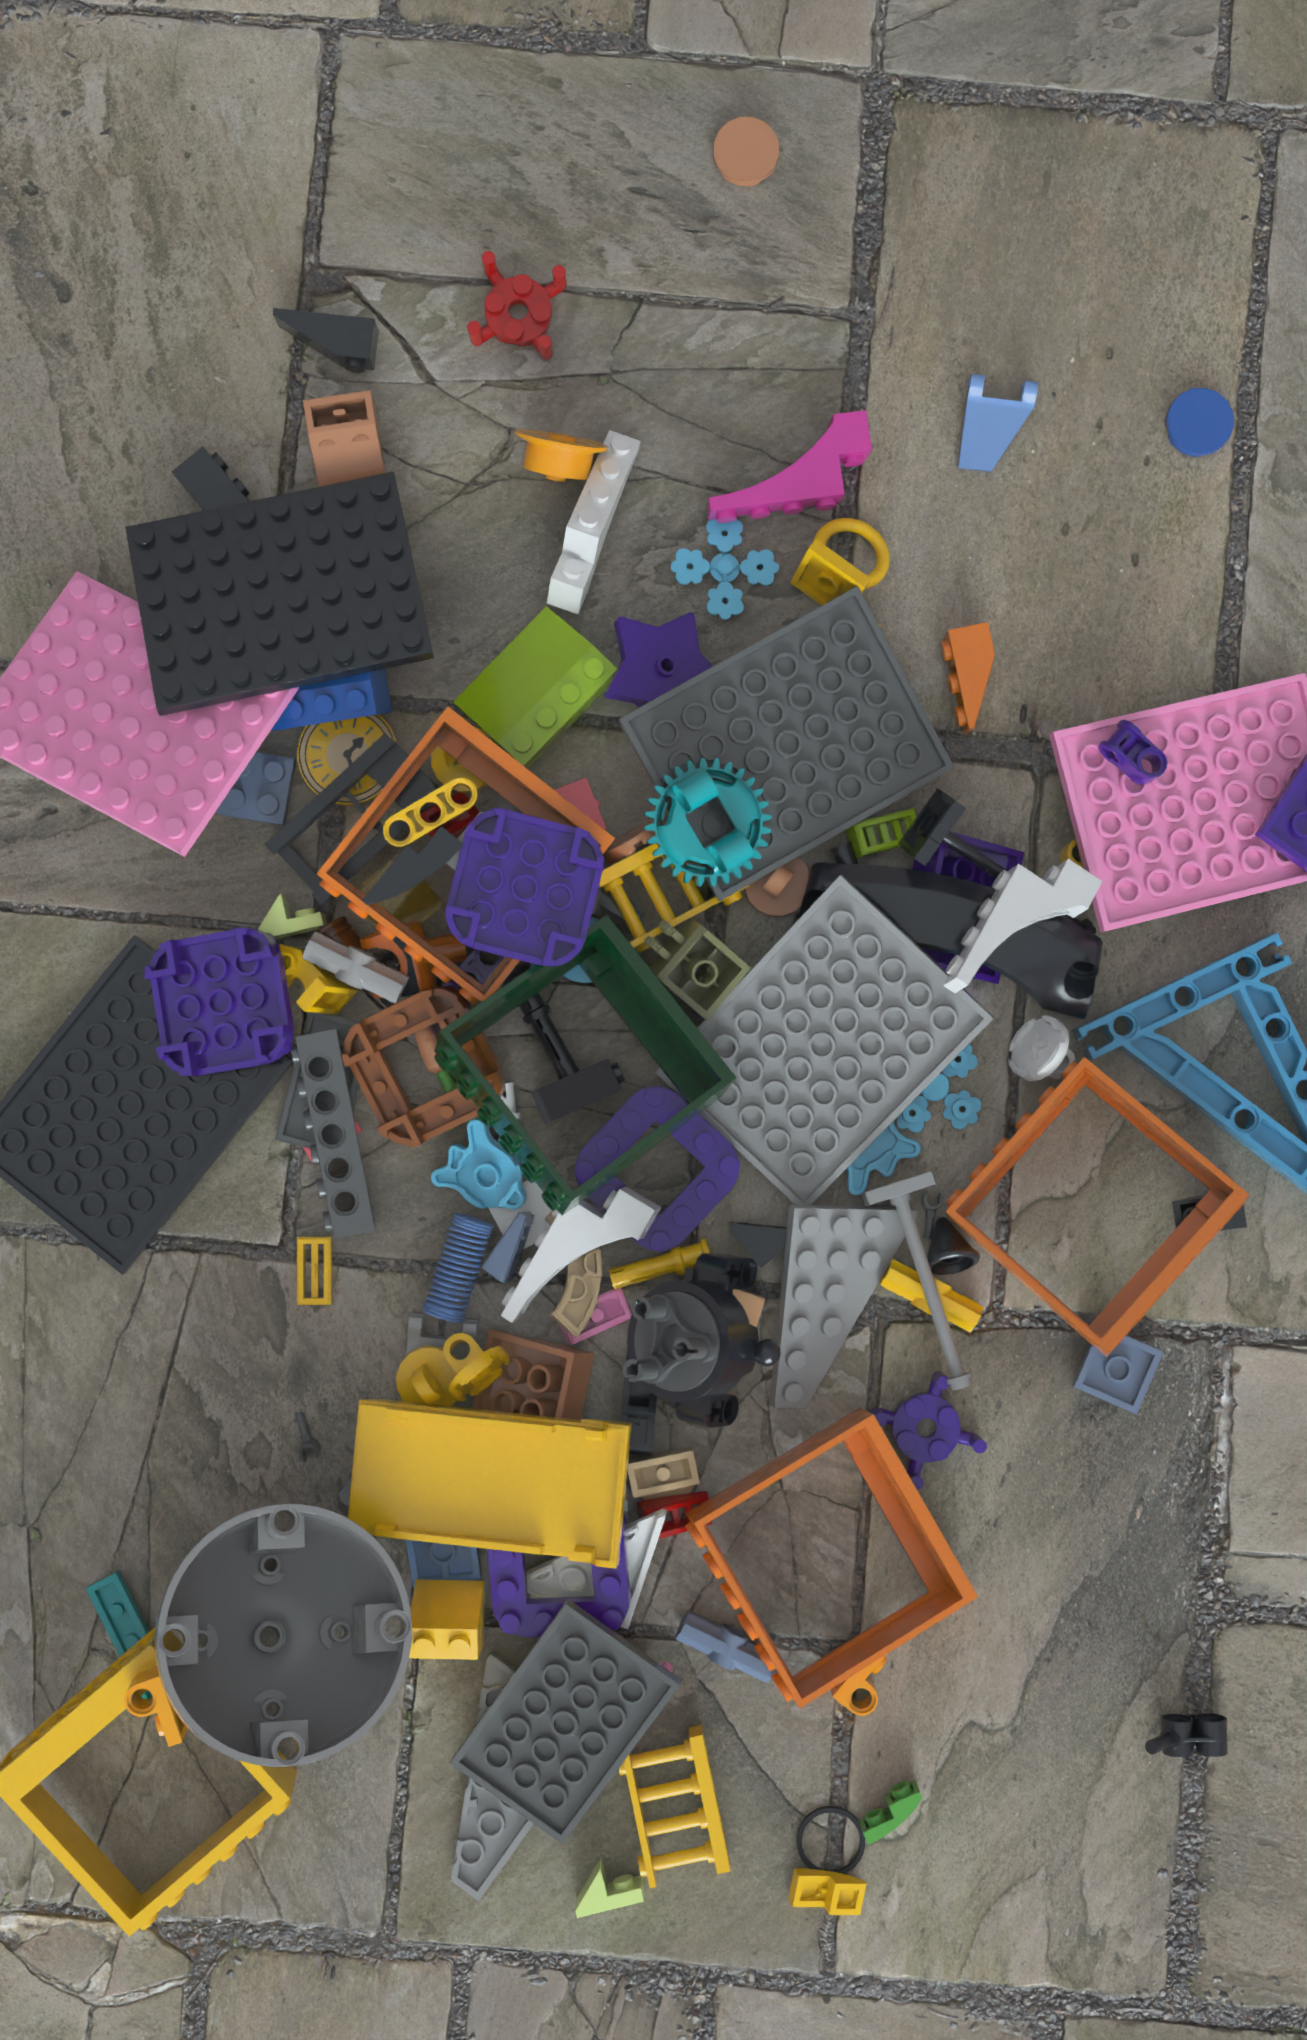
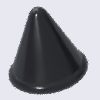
[927,1217,980,1275]

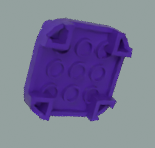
[446,808,604,966]
[144,928,294,1076]

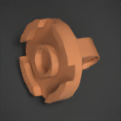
[744,857,809,917]

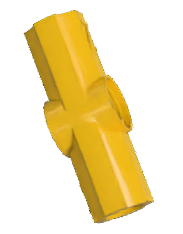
[879,1258,984,1333]

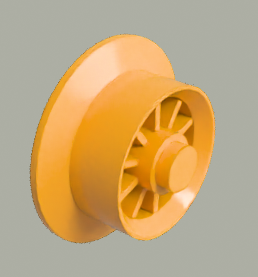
[514,429,609,482]

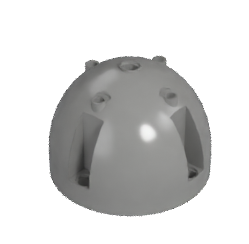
[155,1504,412,1767]

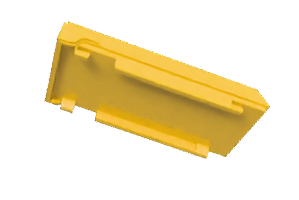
[348,1399,632,1569]

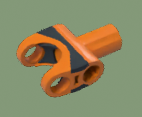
[359,921,467,998]

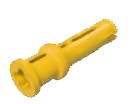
[609,1237,711,1289]

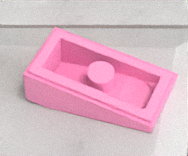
[558,1288,632,1345]

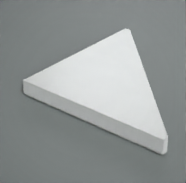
[526,1509,667,1629]

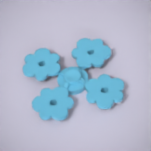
[670,519,779,620]
[896,1044,981,1133]

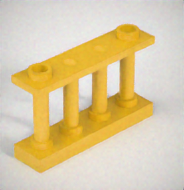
[598,843,750,953]
[619,1724,731,1888]

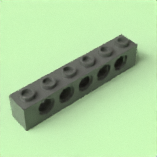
[291,1029,375,1239]

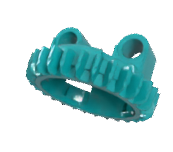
[643,758,772,887]

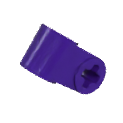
[1098,720,1168,785]

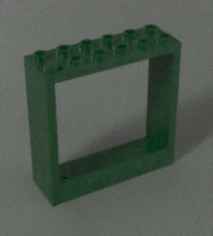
[434,915,737,1216]

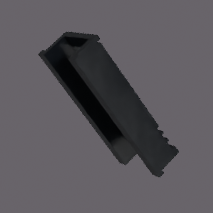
[264,733,438,905]

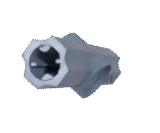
[675,1610,776,1683]

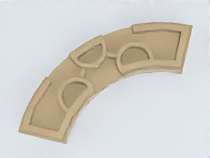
[545,1211,602,1338]

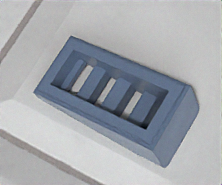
[482,1211,535,1283]

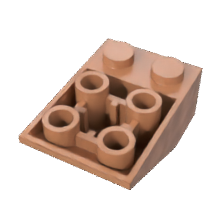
[303,390,386,487]

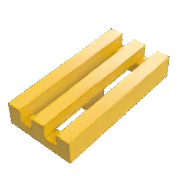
[297,1236,333,1305]

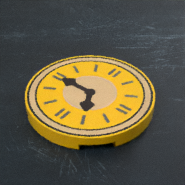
[297,714,398,806]

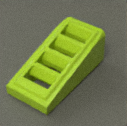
[845,808,917,859]

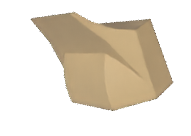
[627,1448,700,1500]

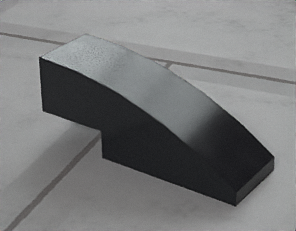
[362,826,464,905]
[621,1345,657,1456]

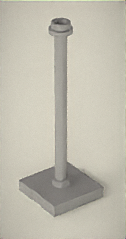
[861,1171,972,1391]

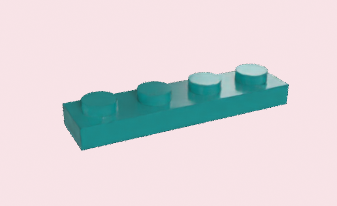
[85,1570,153,1699]

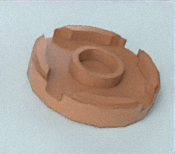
[713,117,779,186]
[603,819,663,863]

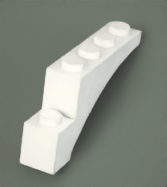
[547,430,641,614]
[943,859,1102,993]
[501,1186,662,1323]

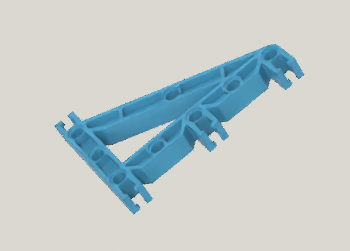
[1072,933,1307,1194]

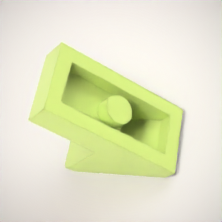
[258,893,327,939]
[575,1858,644,1918]

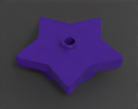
[604,612,713,707]

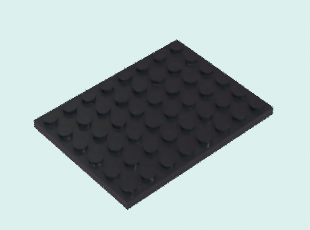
[125,472,434,716]
[0,935,293,1275]

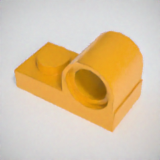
[830,1654,887,1716]
[124,1666,188,1747]

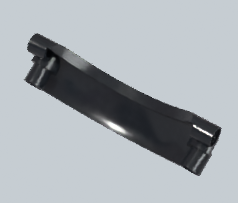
[793,862,1103,1020]

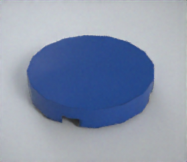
[1165,388,1234,457]

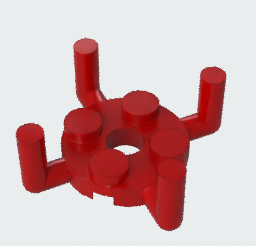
[467,251,567,360]

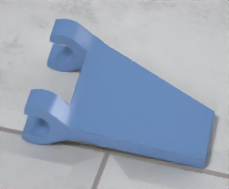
[958,374,1038,472]

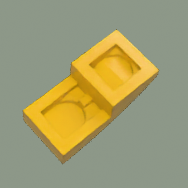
[788,1868,867,1915]

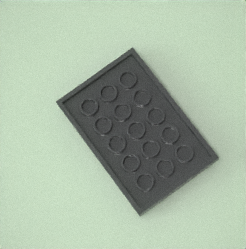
[450,1599,682,1844]

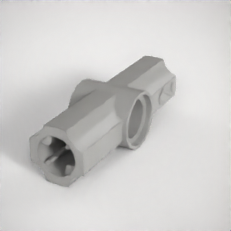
[302,931,409,1004]

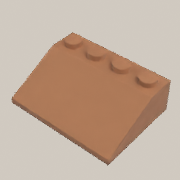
[472,1329,595,1420]

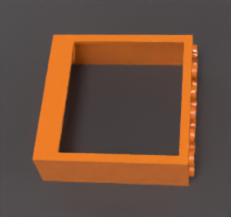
[317,706,615,1005]
[946,1057,1250,1357]
[685,1408,978,1709]

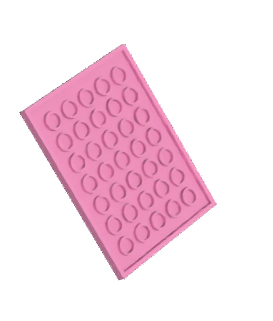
[0,571,299,857]
[1049,673,1307,933]

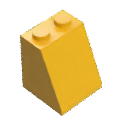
[409,1579,485,1660]

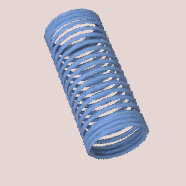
[422,1213,494,1323]

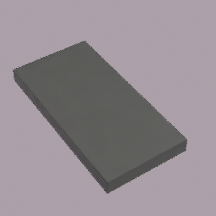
[275,1012,360,1149]

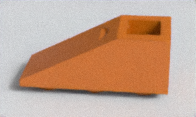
[940,622,995,735]

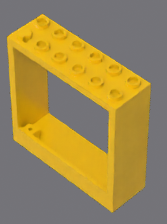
[0,1626,297,1937]

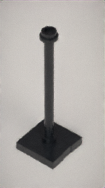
[898,788,1096,935]

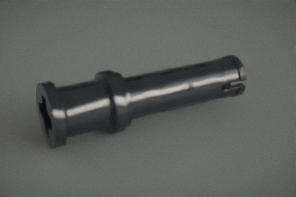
[519,993,580,1079]

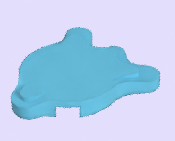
[431,1117,527,1210]
[846,1121,921,1195]

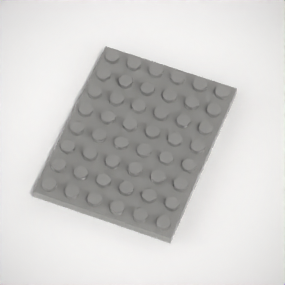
[655,874,994,1205]

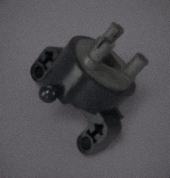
[623,1253,781,1428]

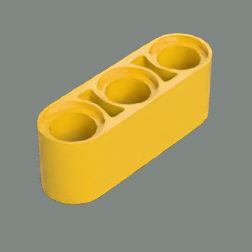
[383,778,477,848]

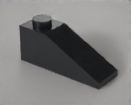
[273,308,379,373]

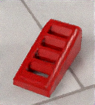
[637,1491,712,1539]

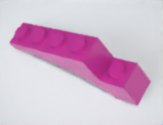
[706,410,872,523]

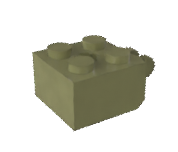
[644,918,751,1020]

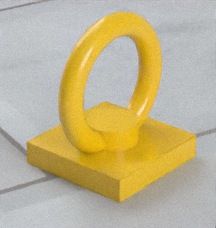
[790,518,890,606]

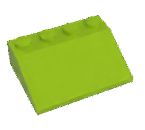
[453,606,617,769]

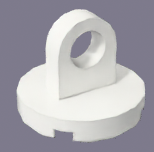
[1008,1015,1075,1081]

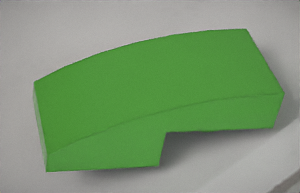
[859,1780,922,1845]

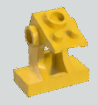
[279,944,358,1015]

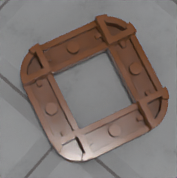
[341,986,505,1147]

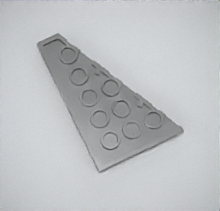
[769,1205,917,1408]
[451,1650,534,1901]

